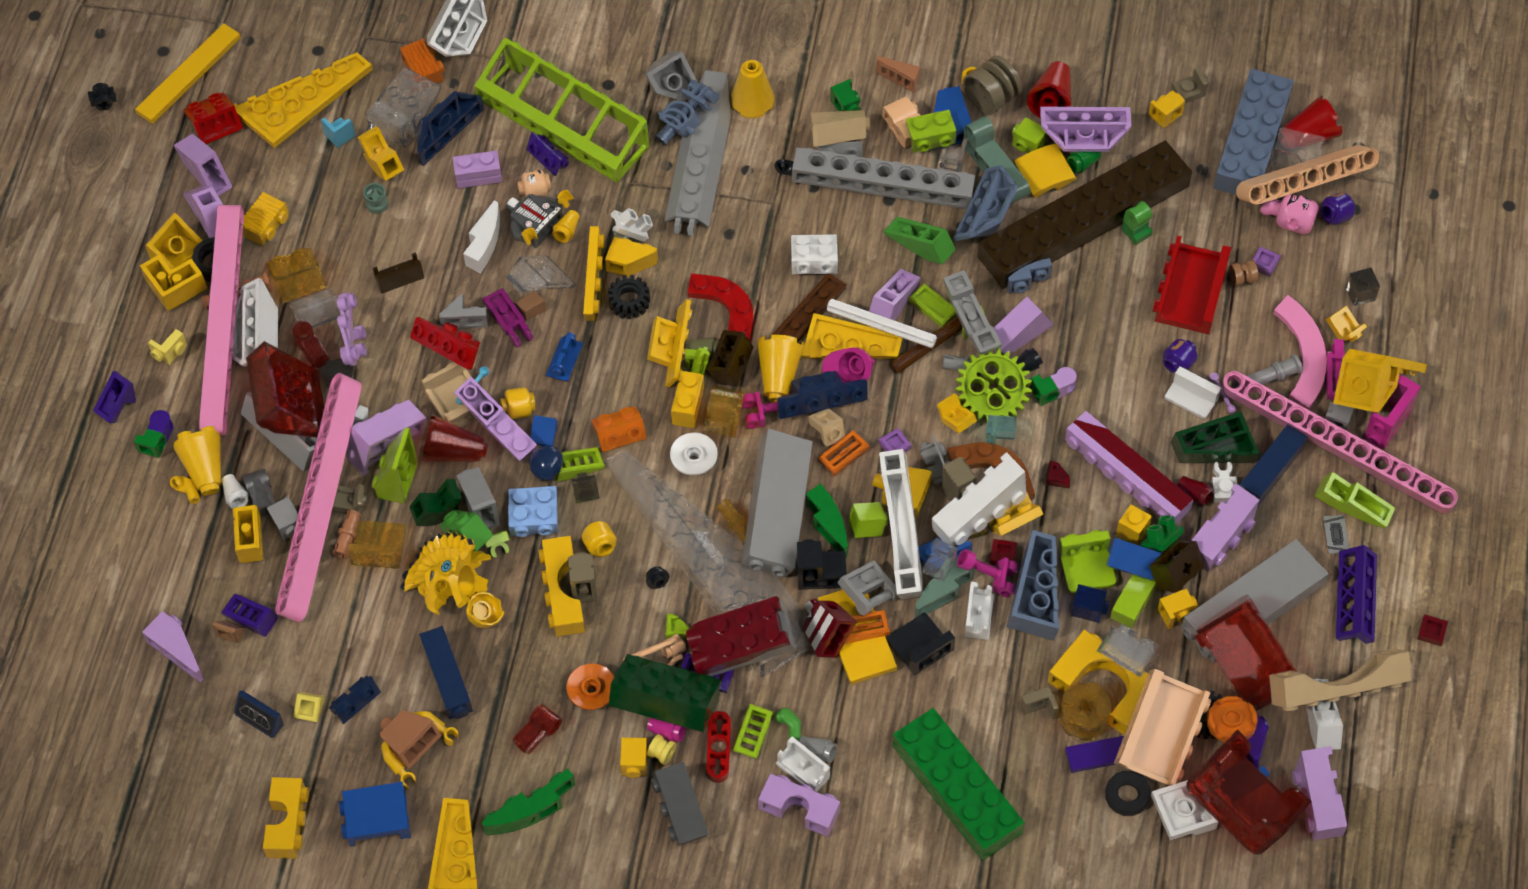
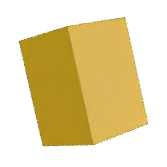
[145,213,203,270]

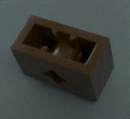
[707,330,754,387]
[1149,539,1205,593]

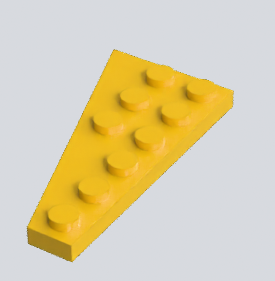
[234,52,373,148]

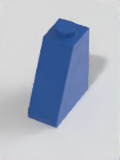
[929,86,972,150]

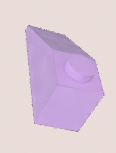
[869,269,921,321]
[142,611,204,683]

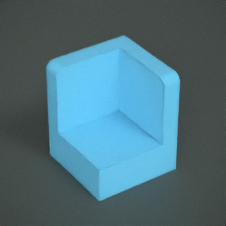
[321,117,355,148]

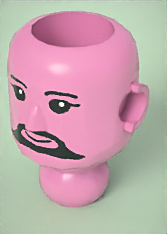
[1260,194,1319,235]

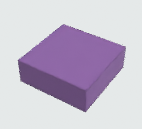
[1252,246,1281,277]
[879,428,912,452]

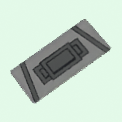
[1323,515,1349,553]

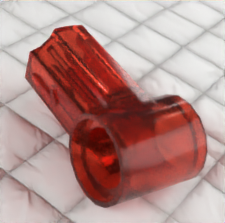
[292,321,330,368]
[513,704,562,755]

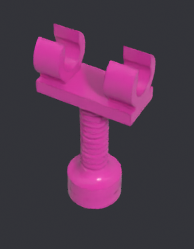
[741,392,777,429]
[957,549,1019,598]

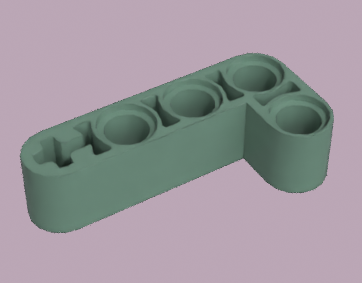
[963,116,1031,204]

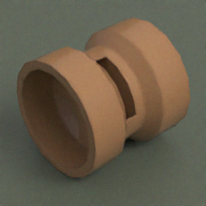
[1229,260,1259,287]

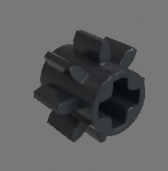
[88,83,117,111]

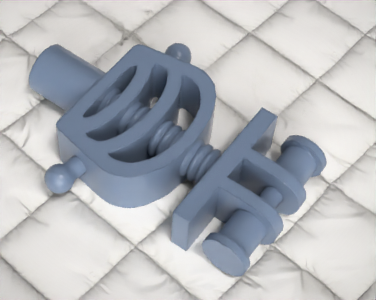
[656,80,719,145]

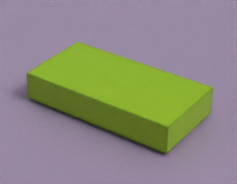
[909,283,957,327]

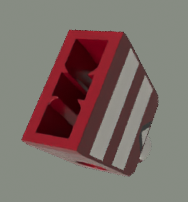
[803,599,857,658]

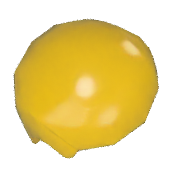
[466,592,504,629]

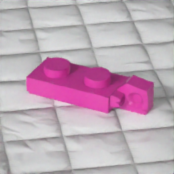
[1326,339,1347,400]

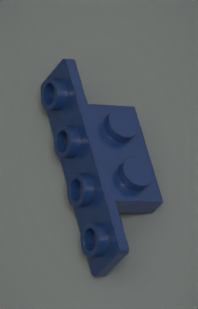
[777,371,868,419]

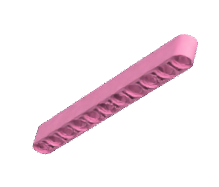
[199,205,244,436]
[1223,371,1458,513]
[275,373,362,623]

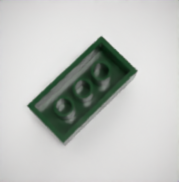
[609,654,721,732]

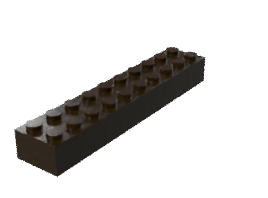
[977,140,1192,289]

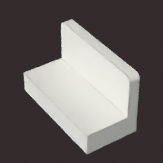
[1164,366,1221,420]

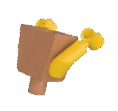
[380,710,459,790]

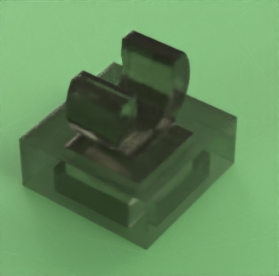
[571,472,599,503]

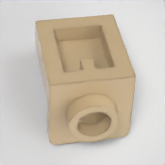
[808,408,845,447]

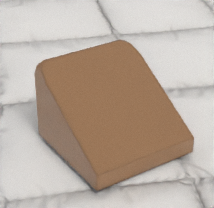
[514,292,546,320]
[212,620,245,643]

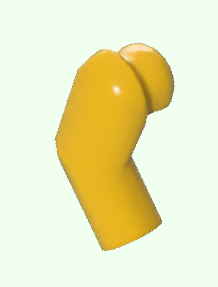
[170,476,201,504]

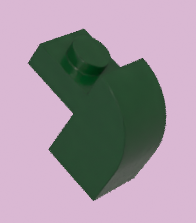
[409,479,462,526]

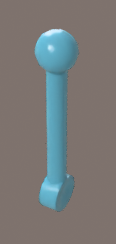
[456,366,489,405]

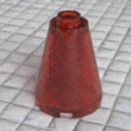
[421,415,488,462]

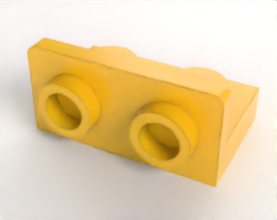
[988,492,1043,536]

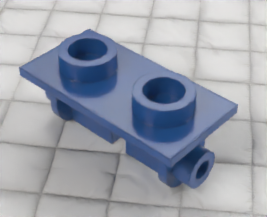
[546,332,583,382]

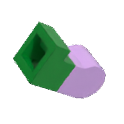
[1030,367,1077,406]

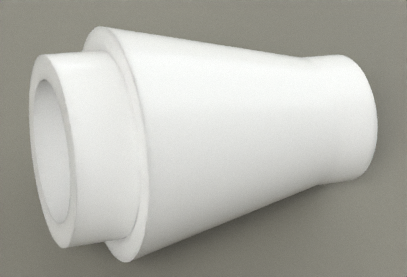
[221,474,249,509]

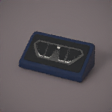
[234,690,284,738]

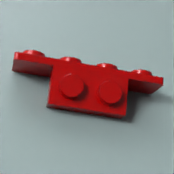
[410,317,480,370]

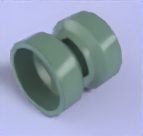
[363,183,388,214]

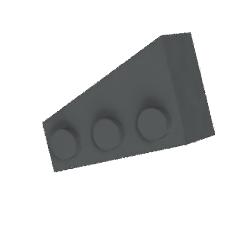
[651,762,708,846]

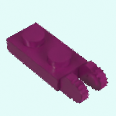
[482,288,534,348]

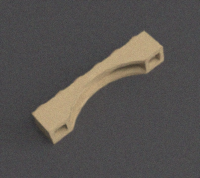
[1269,648,1412,711]

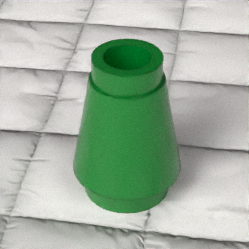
[1067,152,1101,173]

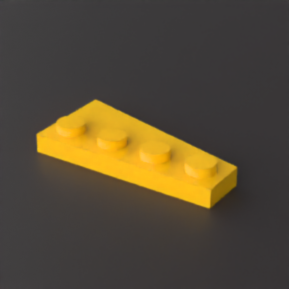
[583,226,605,321]
[802,313,903,359]
[428,798,478,889]

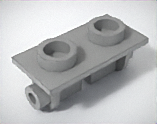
[817,140,863,157]
[920,435,950,487]

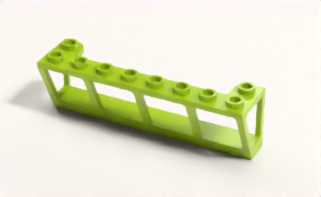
[474,37,649,183]

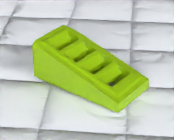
[554,447,605,482]
[733,704,774,759]

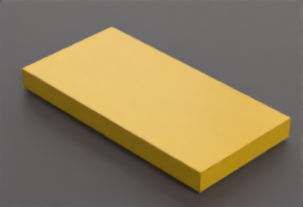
[818,590,897,685]

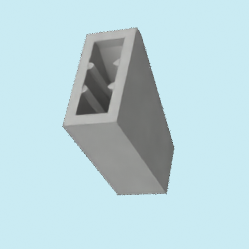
[456,467,500,529]

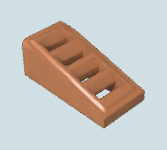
[876,56,920,92]

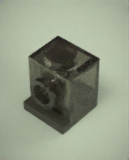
[321,359,358,388]

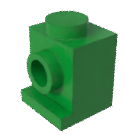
[830,79,861,111]

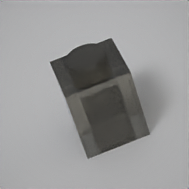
[1345,267,1380,306]

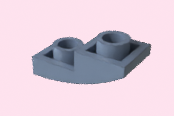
[1007,258,1052,294]

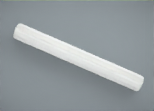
[827,299,937,348]

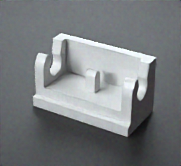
[965,582,994,640]
[776,737,830,792]

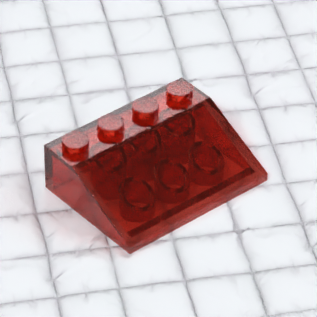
[246,341,325,437]

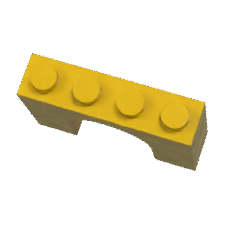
[1048,629,1148,735]

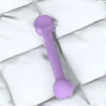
[1209,373,1236,413]

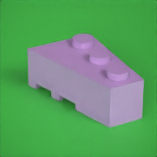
[1192,483,1259,571]

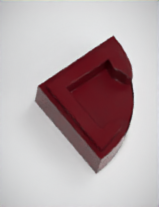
[1046,460,1070,488]

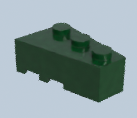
[1171,411,1260,463]

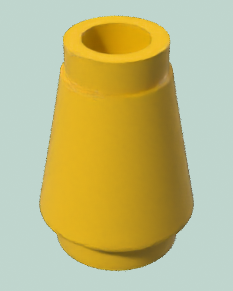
[552,210,580,243]

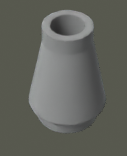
[799,736,837,763]

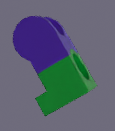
[133,410,174,458]

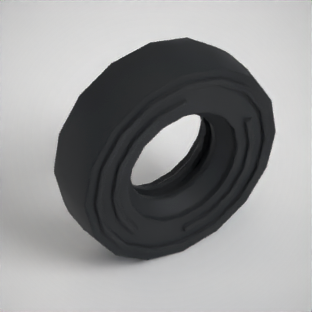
[1105,771,1151,816]

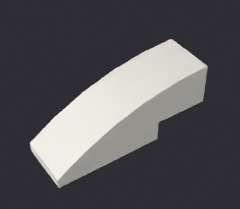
[463,200,500,274]

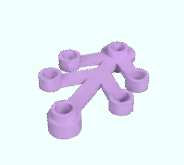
[337,292,367,366]

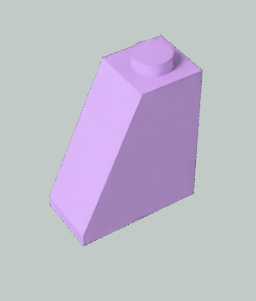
[174,134,232,196]
[994,297,1053,354]

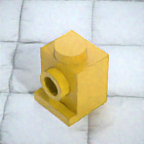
[1148,90,1185,128]
[1157,589,1198,630]

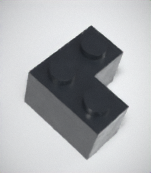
[797,539,847,590]

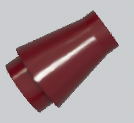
[1177,476,1214,506]

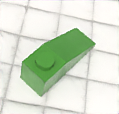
[884,216,956,264]

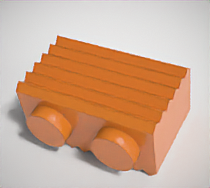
[400,38,445,91]

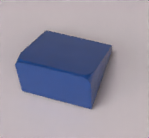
[530,415,558,446]

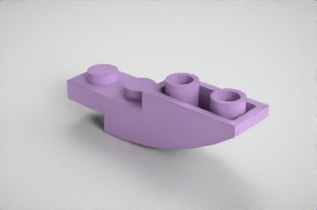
[454,377,537,463]

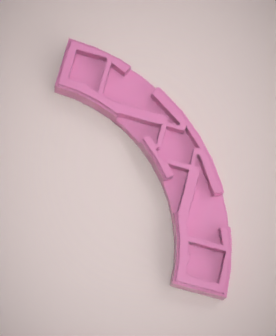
[1273,295,1327,410]

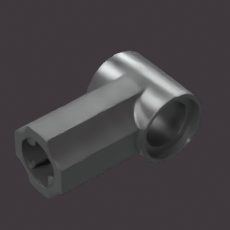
[242,468,275,517]

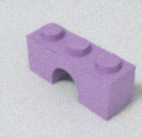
[758,774,840,837]

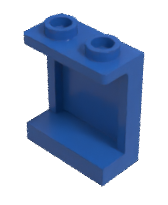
[339,782,411,847]

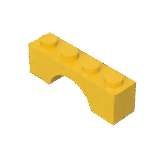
[538,536,585,637]

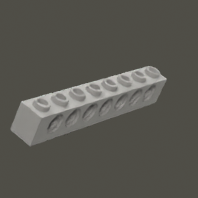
[791,147,975,209]

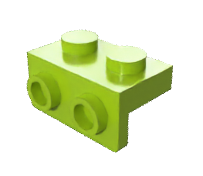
[906,110,956,153]

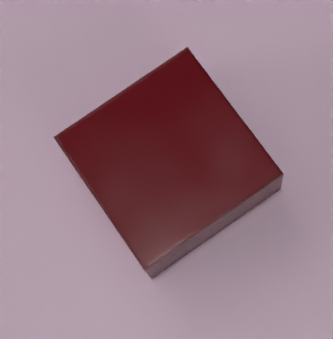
[990,539,1017,565]
[1417,614,1448,646]

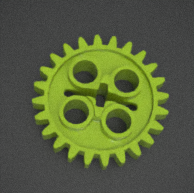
[955,348,1032,424]

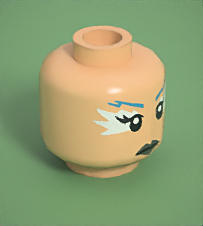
[517,169,552,197]

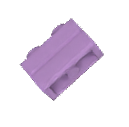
[453,150,502,188]

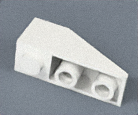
[1307,679,1343,750]

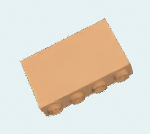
[1114,669,1211,786]

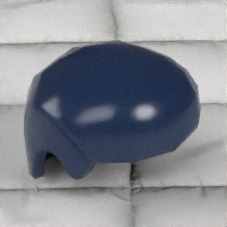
[529,445,563,482]

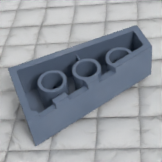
[1006,530,1059,640]

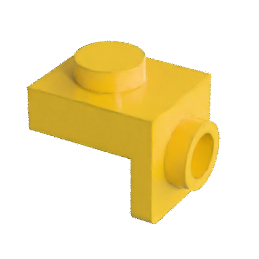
[1325,306,1367,342]
[937,393,977,434]

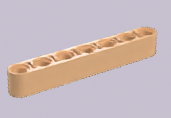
[1236,145,1379,205]

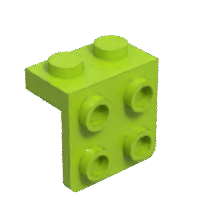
[1058,530,1116,593]

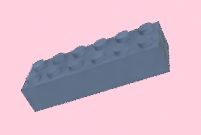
[1213,69,1294,195]

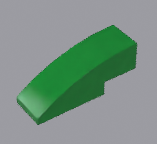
[806,483,848,558]

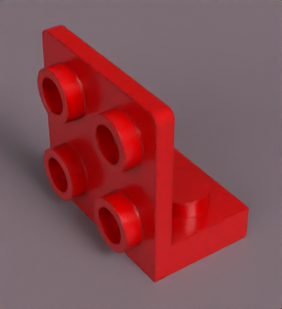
[183,92,243,144]

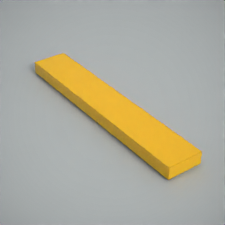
[135,23,241,124]

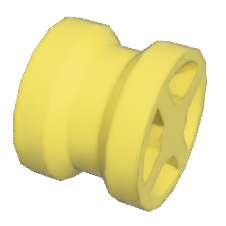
[647,734,677,765]

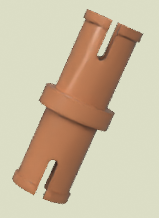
[332,510,362,559]

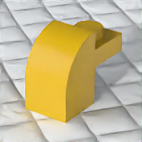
[357,126,404,181]

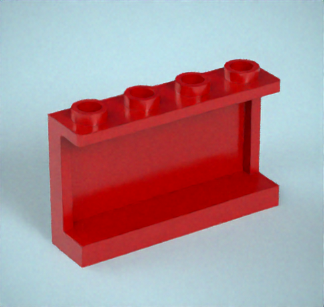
[1152,235,1232,335]

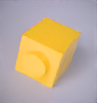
[1116,504,1152,545]
[620,737,648,778]

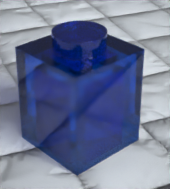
[1071,584,1110,623]

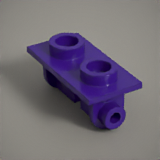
[526,132,569,176]

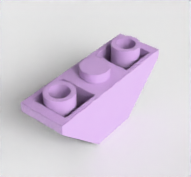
[183,185,223,238]

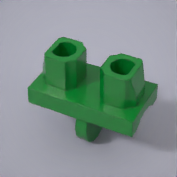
[1141,515,1184,554]

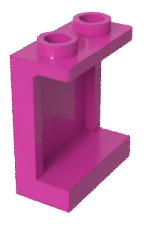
[1364,374,1421,450]

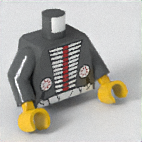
[506,190,574,248]

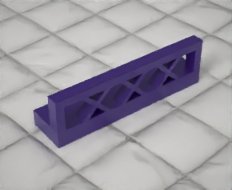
[1336,545,1377,644]

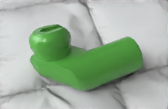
[775,708,801,741]

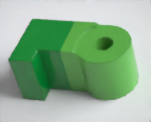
[1122,201,1152,245]

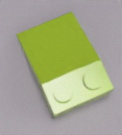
[372,427,418,504]

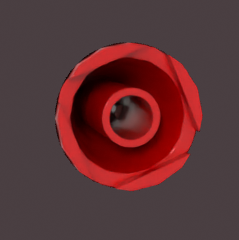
[1027,61,1071,118]
[1277,96,1343,151]

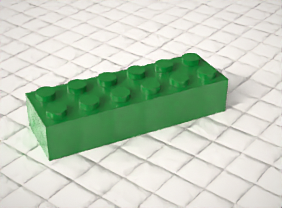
[892,707,1025,861]

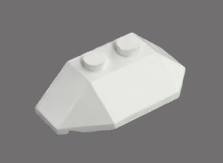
[427,0,487,57]
[233,278,278,367]

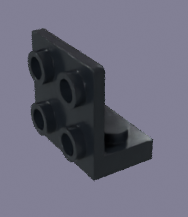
[886,613,955,676]

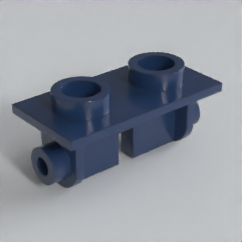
[329,675,381,724]

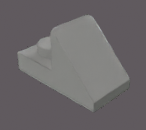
[439,294,488,329]

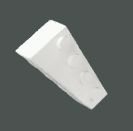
[932,452,1026,549]

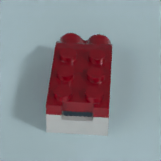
[686,596,796,677]

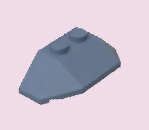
[953,165,1018,241]

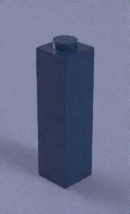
[1240,424,1307,508]
[419,626,473,720]

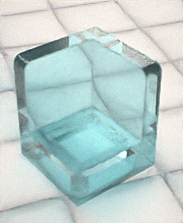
[986,415,1016,444]

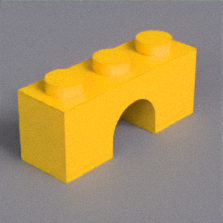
[263,777,309,859]

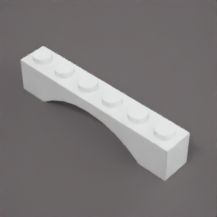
[879,449,924,600]

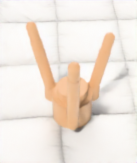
[623,634,686,666]

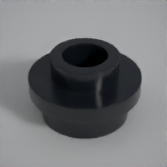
[646,566,670,589]

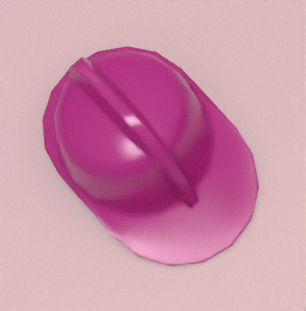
[822,347,875,383]

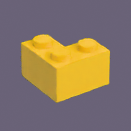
[140,254,208,311]

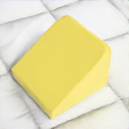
[293,692,325,722]

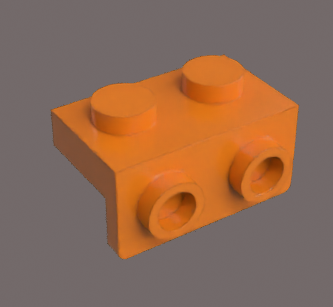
[591,406,647,452]

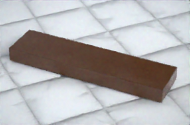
[772,274,846,343]

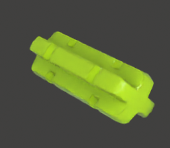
[691,347,710,375]

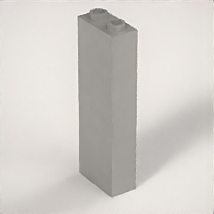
[741,429,813,577]
[1181,539,1328,663]

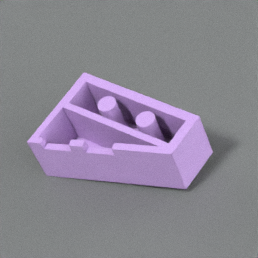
[346,400,426,476]
[1292,746,1347,841]

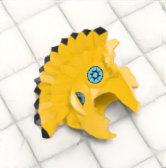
[400,532,491,615]

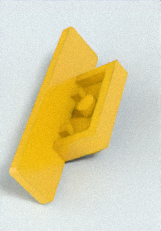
[647,299,692,388]

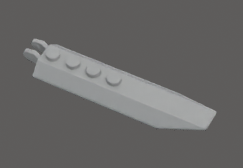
[664,70,731,236]

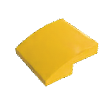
[1014,143,1076,198]

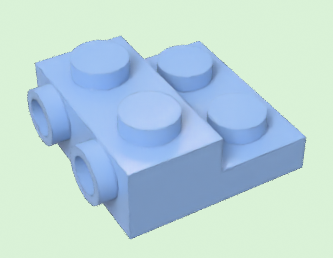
[508,486,558,537]

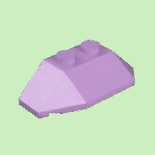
[1040,107,1132,152]

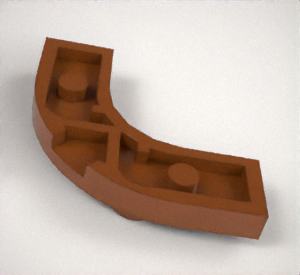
[947,442,1035,500]

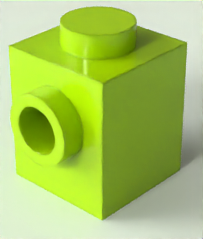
[1012,117,1048,153]
[848,502,888,538]

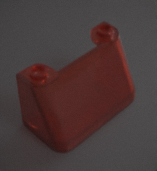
[1195,594,1297,711]
[1186,729,1312,854]

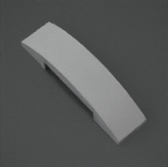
[943,270,1002,355]

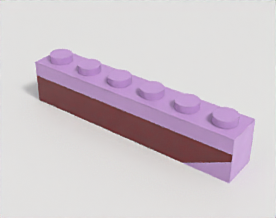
[1065,411,1193,525]

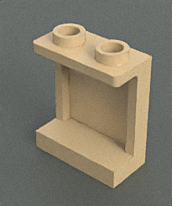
[422,362,477,433]

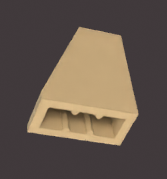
[811,110,870,147]

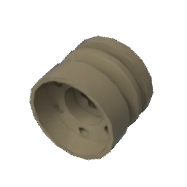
[963,56,1023,115]

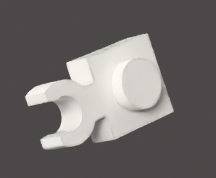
[1211,462,1237,503]

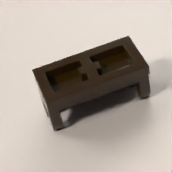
[372,252,424,294]

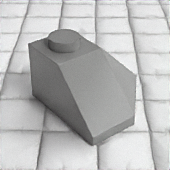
[645,51,699,101]

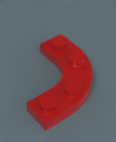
[688,273,753,341]

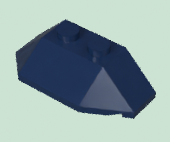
[417,91,484,166]

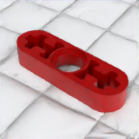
[706,711,731,783]

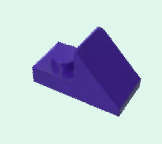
[93,371,136,423]

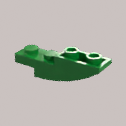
[482,768,576,836]

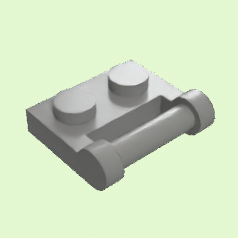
[838,560,898,615]

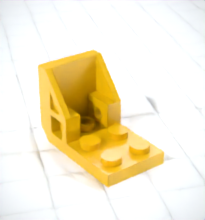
[1333,349,1427,413]

